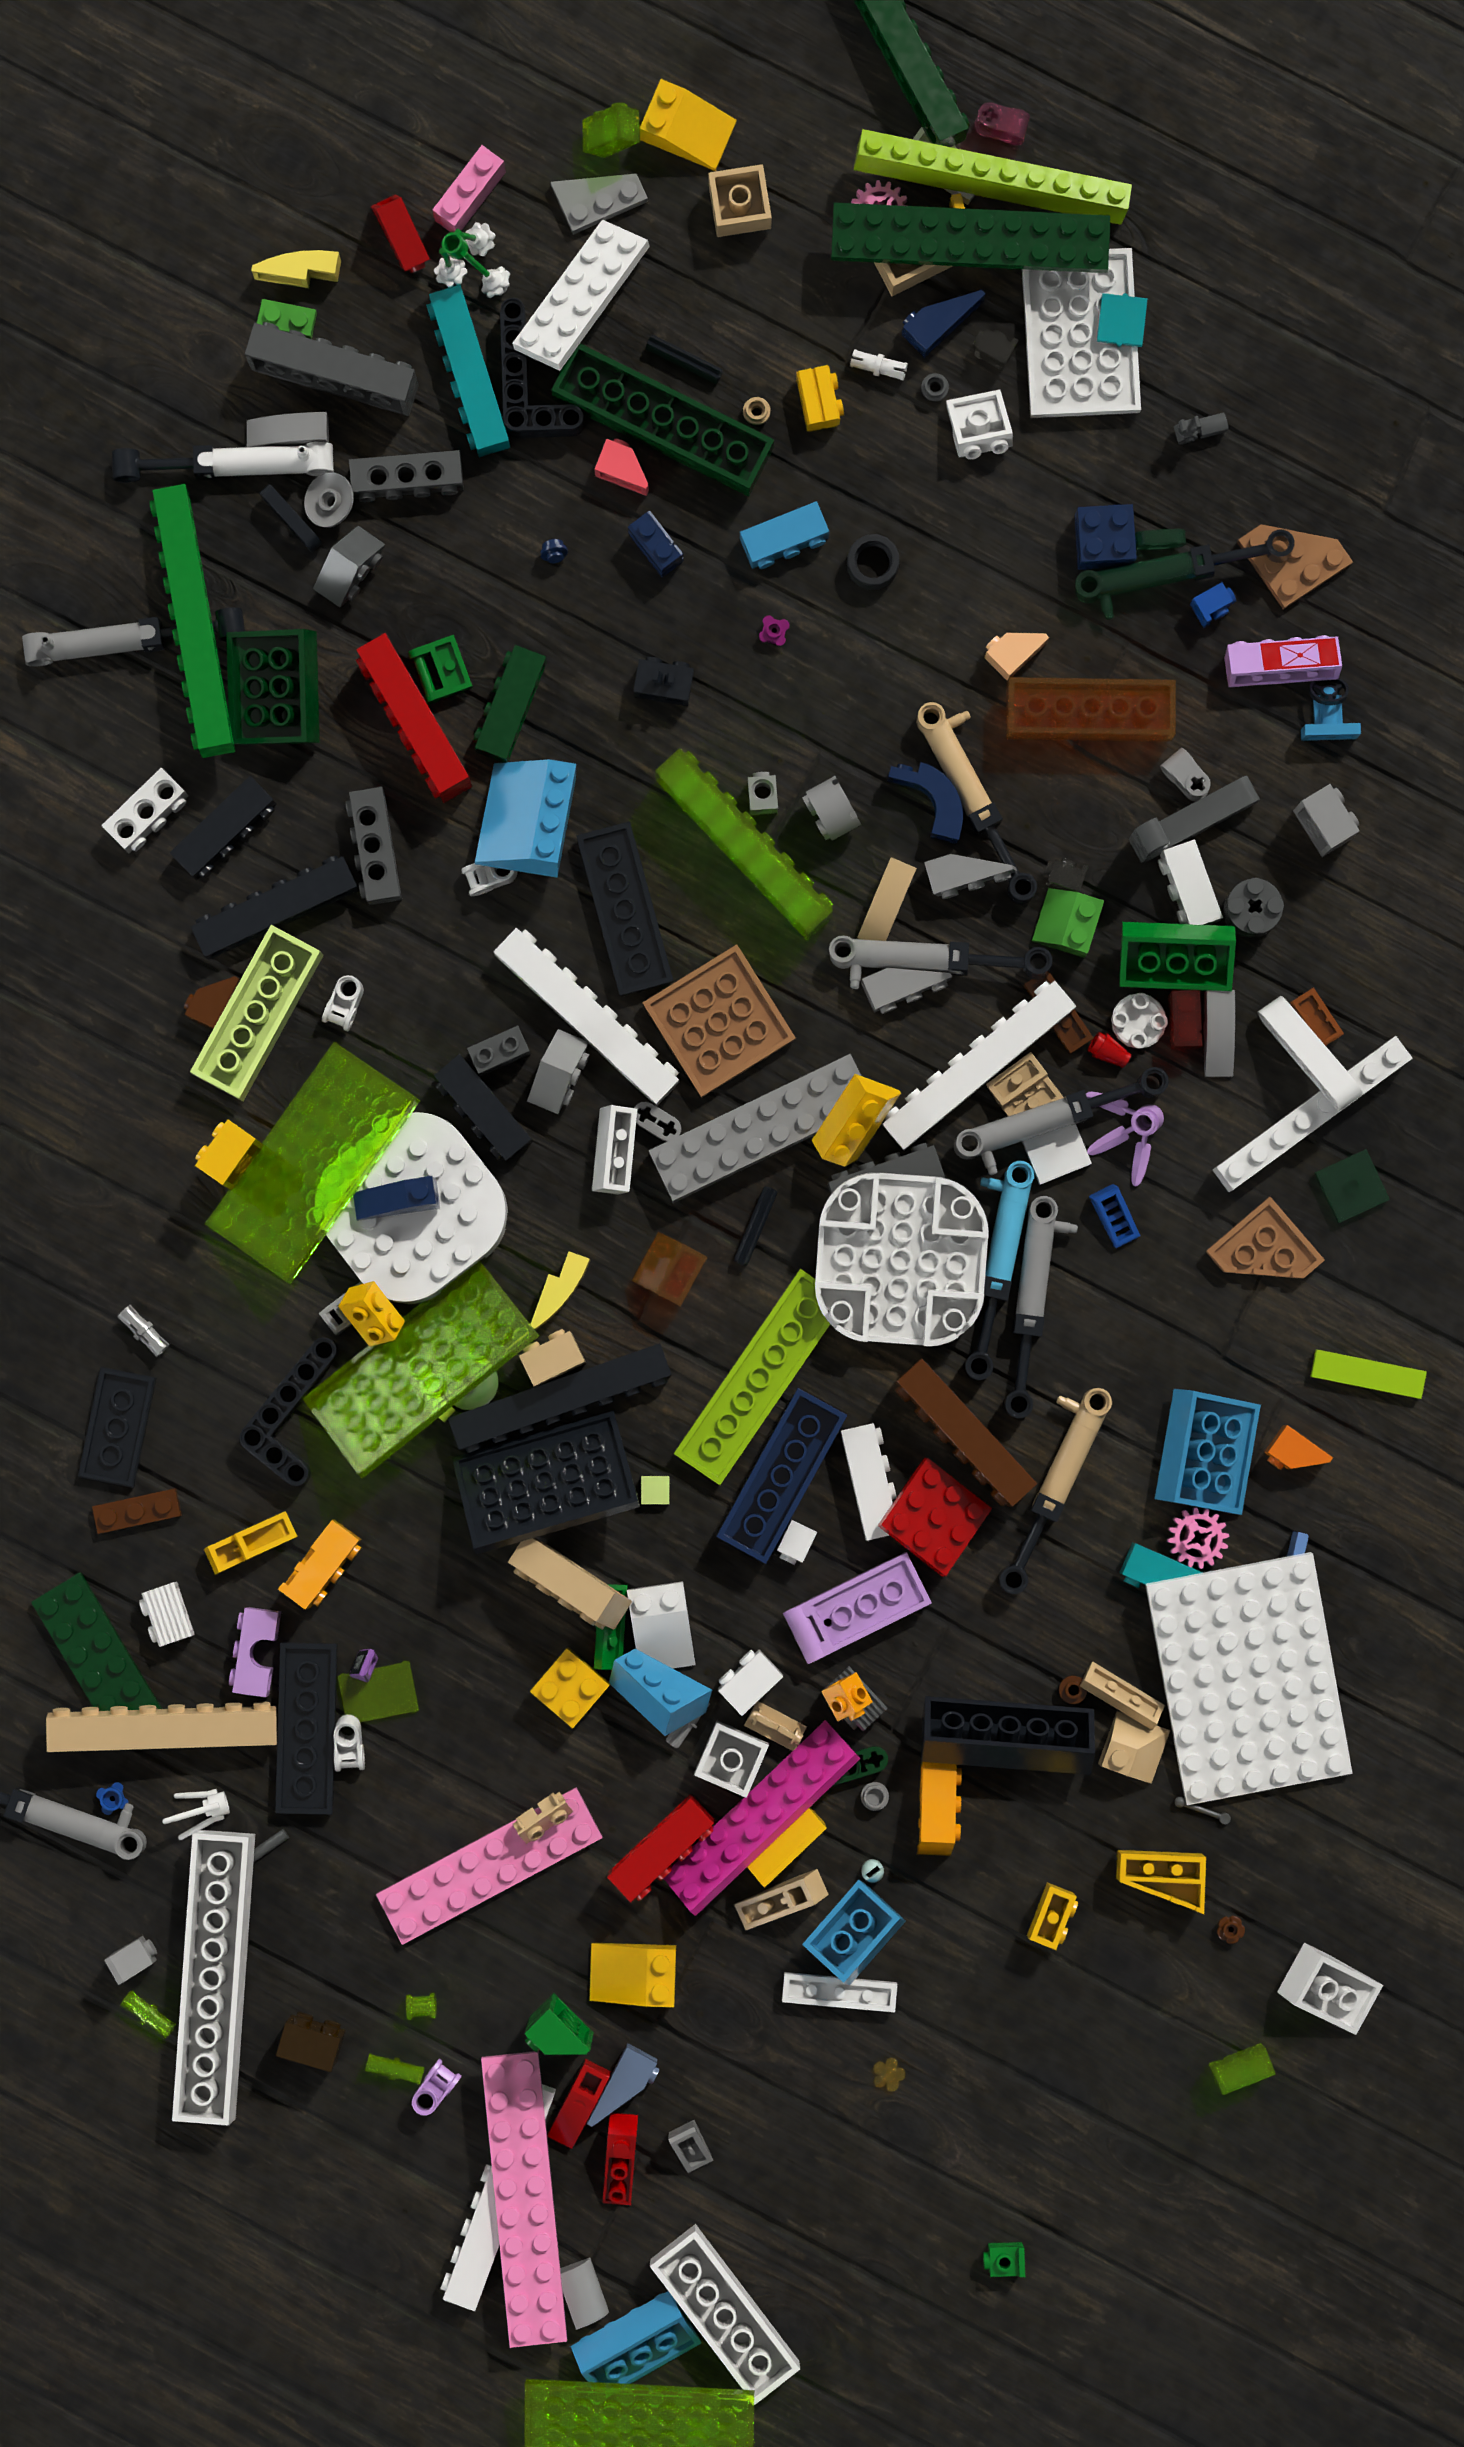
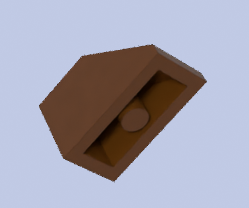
[184,976,240,1029]

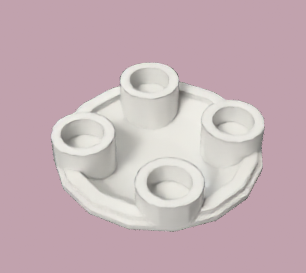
[1111,993,1168,1049]

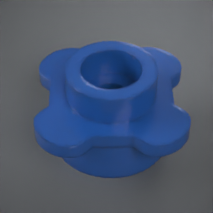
[96,1782,129,1815]

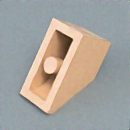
[985,633,1049,681]

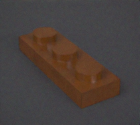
[1023,973,1094,1054]
[92,1488,182,1534]

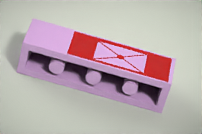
[1225,635,1342,687]

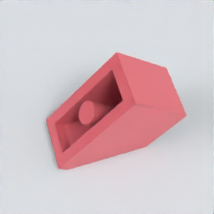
[595,439,649,496]

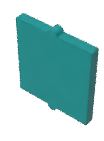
[1097,293,1148,347]

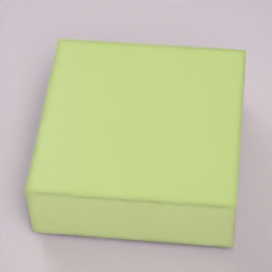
[641,1476,670,1504]

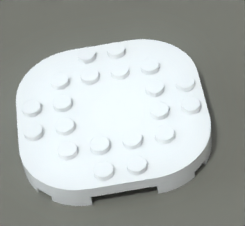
[316,1112,508,1304]
[815,1173,988,1346]

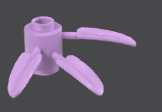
[1086,1092,1164,1186]

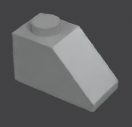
[105,1936,157,1985]

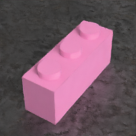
[433,145,506,232]

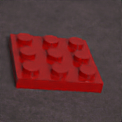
[878,1458,992,1577]

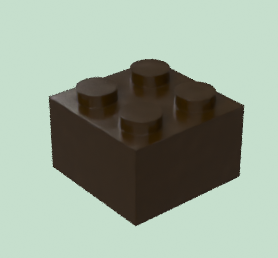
[276,2012,346,2072]

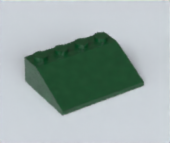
[226,629,320,744]

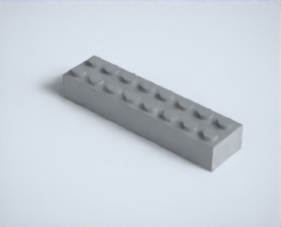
[649,1054,861,1203]

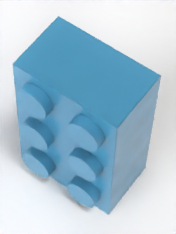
[802,1880,906,1985]

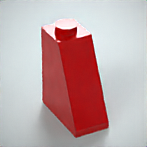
[371,194,430,273]

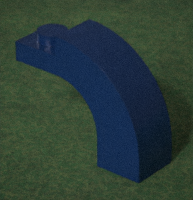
[887,762,963,844]

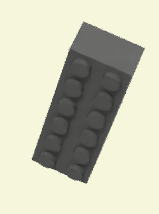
[245,322,419,416]

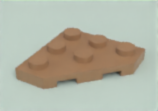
[1237,524,1353,610]
[1206,1197,1325,1279]

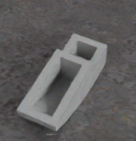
[247,412,329,447]
[1203,990,1235,1077]

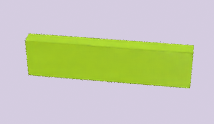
[1310,1350,1427,1399]

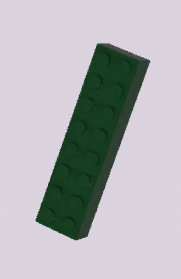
[551,343,774,497]

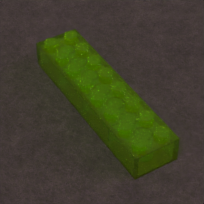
[655,748,833,941]

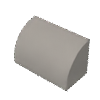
[560,2258,609,2330]

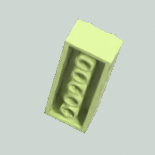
[190,925,323,1101]

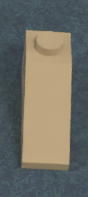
[734,1869,829,1930]

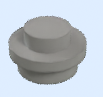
[861,1782,889,1811]

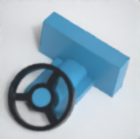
[1301,678,1361,741]

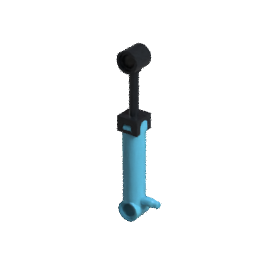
[964,1161,1034,1381]

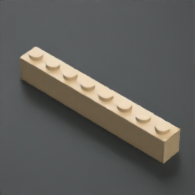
[46,1702,277,1752]

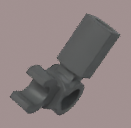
[1174,413,1228,444]

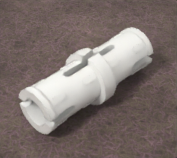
[850,349,908,381]

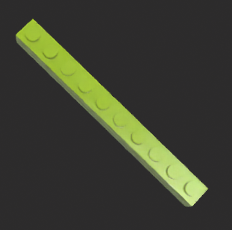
[854,129,1132,225]

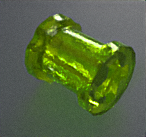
[406,1993,437,2020]

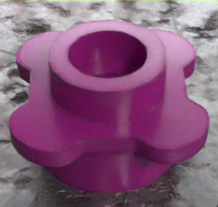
[759,615,789,646]

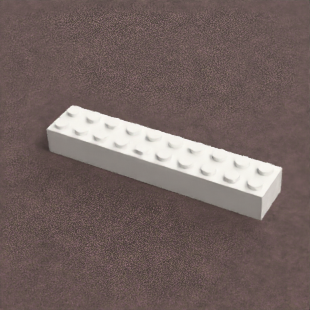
[172,1830,255,2125]

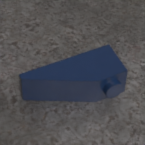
[902,290,985,358]
[353,1176,440,1221]

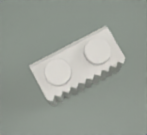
[139,1582,195,1647]

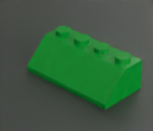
[524,1993,594,2055]

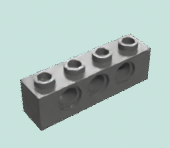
[349,450,464,502]
[346,787,402,905]

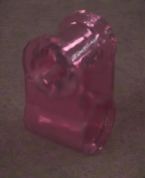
[975,102,1030,145]

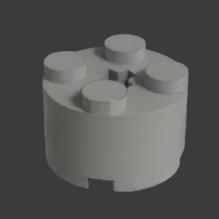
[802,776,861,841]

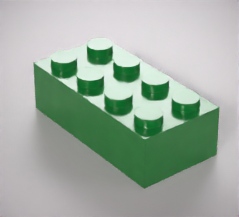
[1119,922,1236,991]

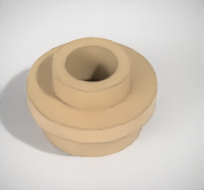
[743,397,770,425]

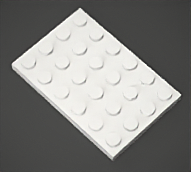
[1022,248,1141,418]

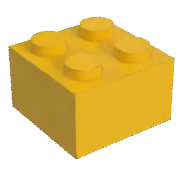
[530,1647,610,1729]

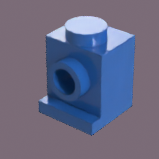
[1190,582,1236,628]

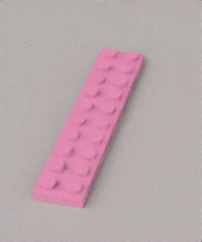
[481,2051,567,2348]

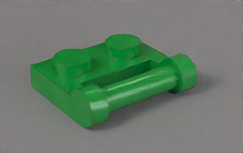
[407,635,473,705]

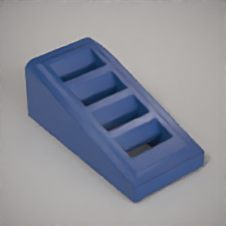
[1089,1184,1140,1248]

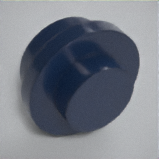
[540,539,568,564]

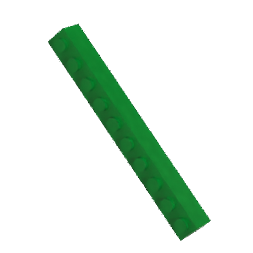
[150,484,235,758]

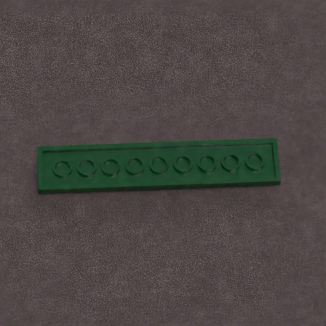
[831,203,1110,273]

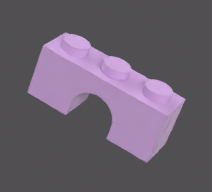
[229,1607,281,1697]

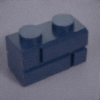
[628,511,684,577]

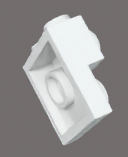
[946,390,1013,459]

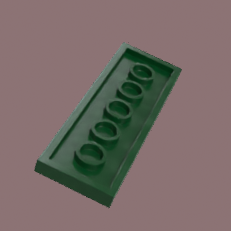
[31,1572,162,1711]

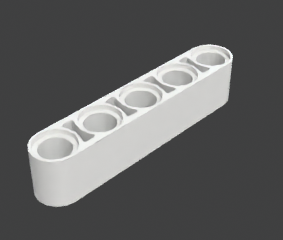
[1258,996,1363,1111]

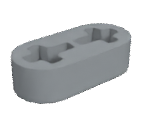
[634,1102,681,1142]

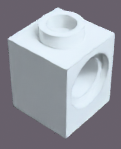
[777,1520,817,1565]

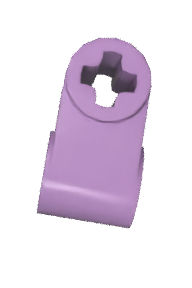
[412,2059,461,2115]

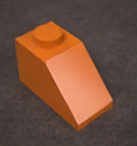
[1264,1425,1333,1470]

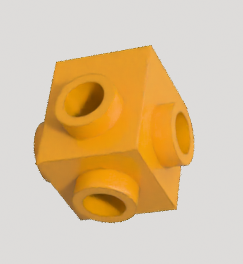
[821,1672,872,1721]

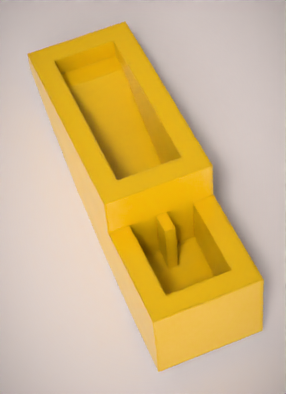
[204,1511,297,1575]

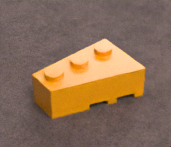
[278,1520,362,1610]

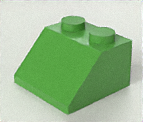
[1032,888,1104,958]

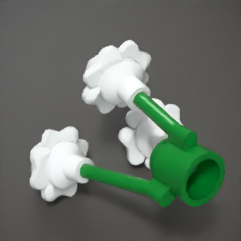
[434,222,510,298]

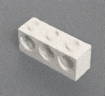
[101,768,188,853]

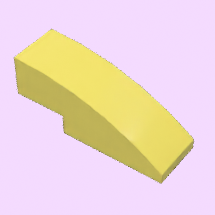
[251,250,341,288]
[530,1252,591,1330]

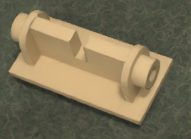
[744,1701,807,1751]
[513,1792,573,1844]

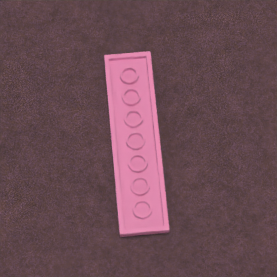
[376,1787,603,1945]

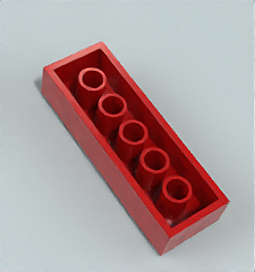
[356,633,472,803]

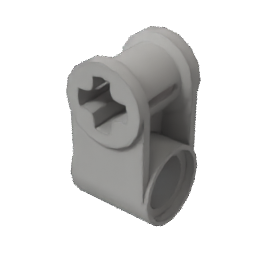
[1160,748,1211,801]

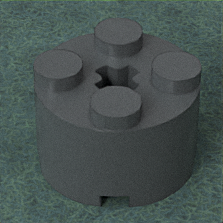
[1224,878,1284,938]

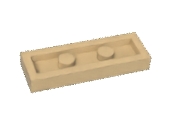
[1080,1662,1165,1730]

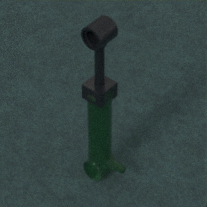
[1075,529,1295,620]

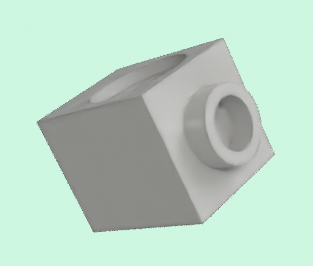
[748,772,778,815]

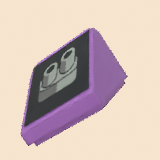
[349,1649,378,1683]

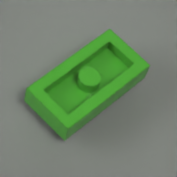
[257,299,317,339]

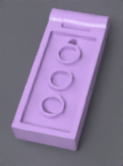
[783,1552,931,1664]

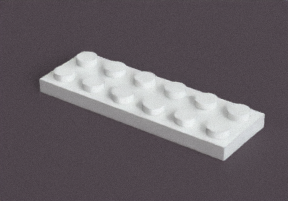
[512,220,649,371]

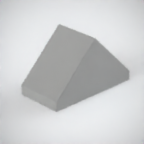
[668,2120,713,2173]

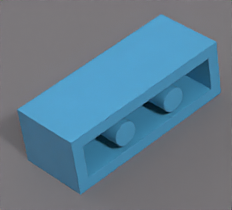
[740,501,829,569]

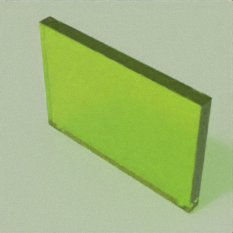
[338,1661,419,1722]

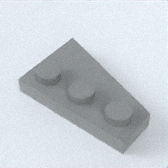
[550,174,648,234]

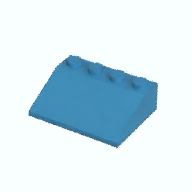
[475,759,576,878]
[1155,1389,1261,1515]

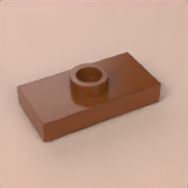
[1289,987,1344,1046]

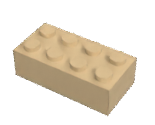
[508,1538,632,1630]

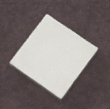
[1022,1124,1092,1185]

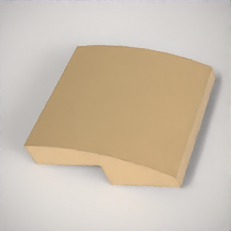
[986,1052,1064,1117]

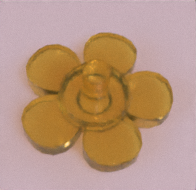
[873,2058,905,2091]

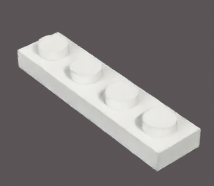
[782,1972,897,2012]

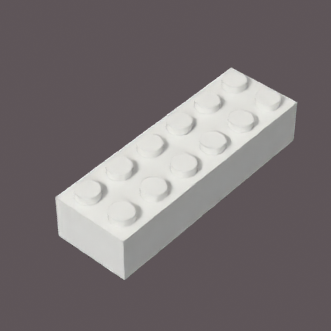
[650,2224,800,2405]

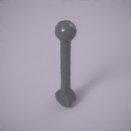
[1175,1797,1231,1824]

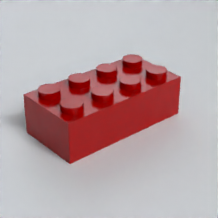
[607,1794,714,1903]

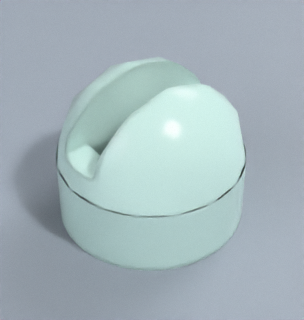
[861,1859,884,1883]

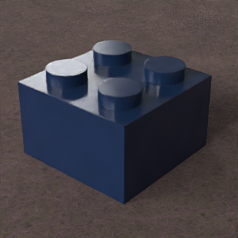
[1074,504,1137,570]

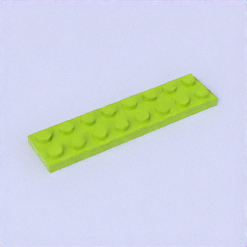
[674,1269,830,1485]

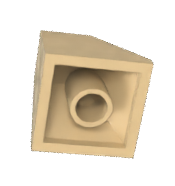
[1098,1711,1170,1783]

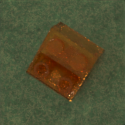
[632,1232,707,1308]

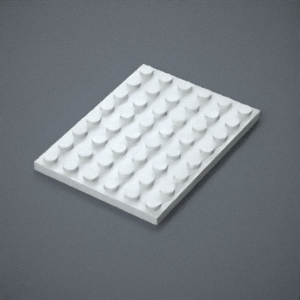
[1145,1552,1352,1805]

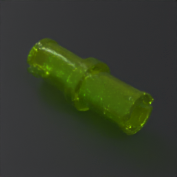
[120,1990,177,2039]
[365,2053,424,2085]

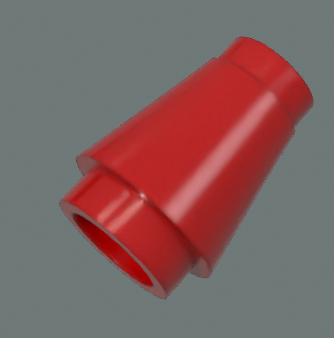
[1088,1032,1131,1068]

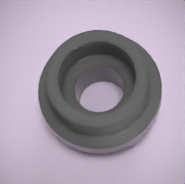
[921,373,949,401]

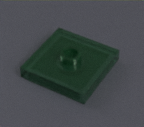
[1315,1149,1390,1223]

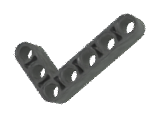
[1128,775,1260,863]

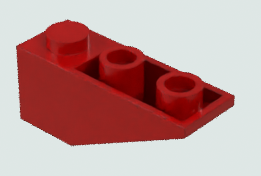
[547,2059,611,2149]
[603,2113,638,2205]

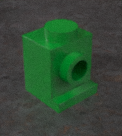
[983,2242,1025,2277]

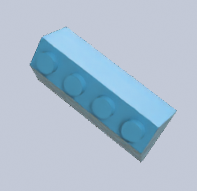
[571,2291,701,2399]

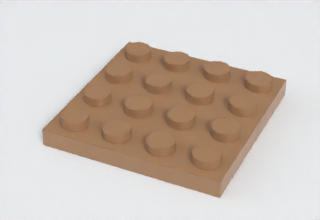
[643,945,796,1098]

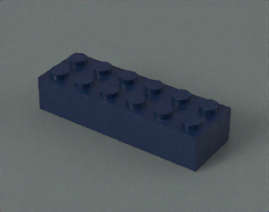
[716,1388,847,1564]

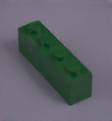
[473,645,547,763]

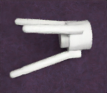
[163,1789,230,1840]

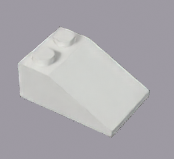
[627,1581,695,1668]
[1277,1943,1383,2035]

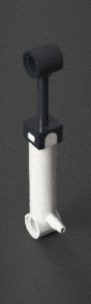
[112,442,334,483]

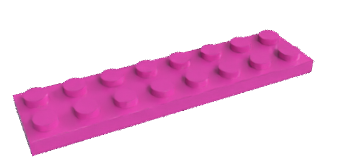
[664,1720,860,1916]

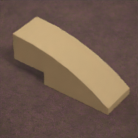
[857,857,916,941]

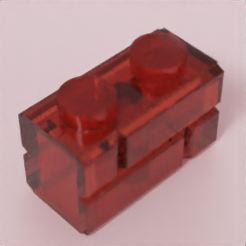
[1168,990,1202,1050]

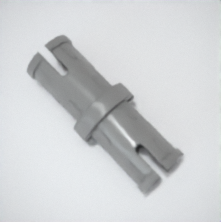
[118,1305,170,1357]

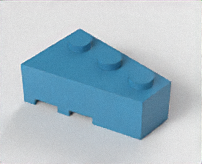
[609,1649,712,1736]

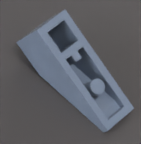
[587,2043,659,2127]

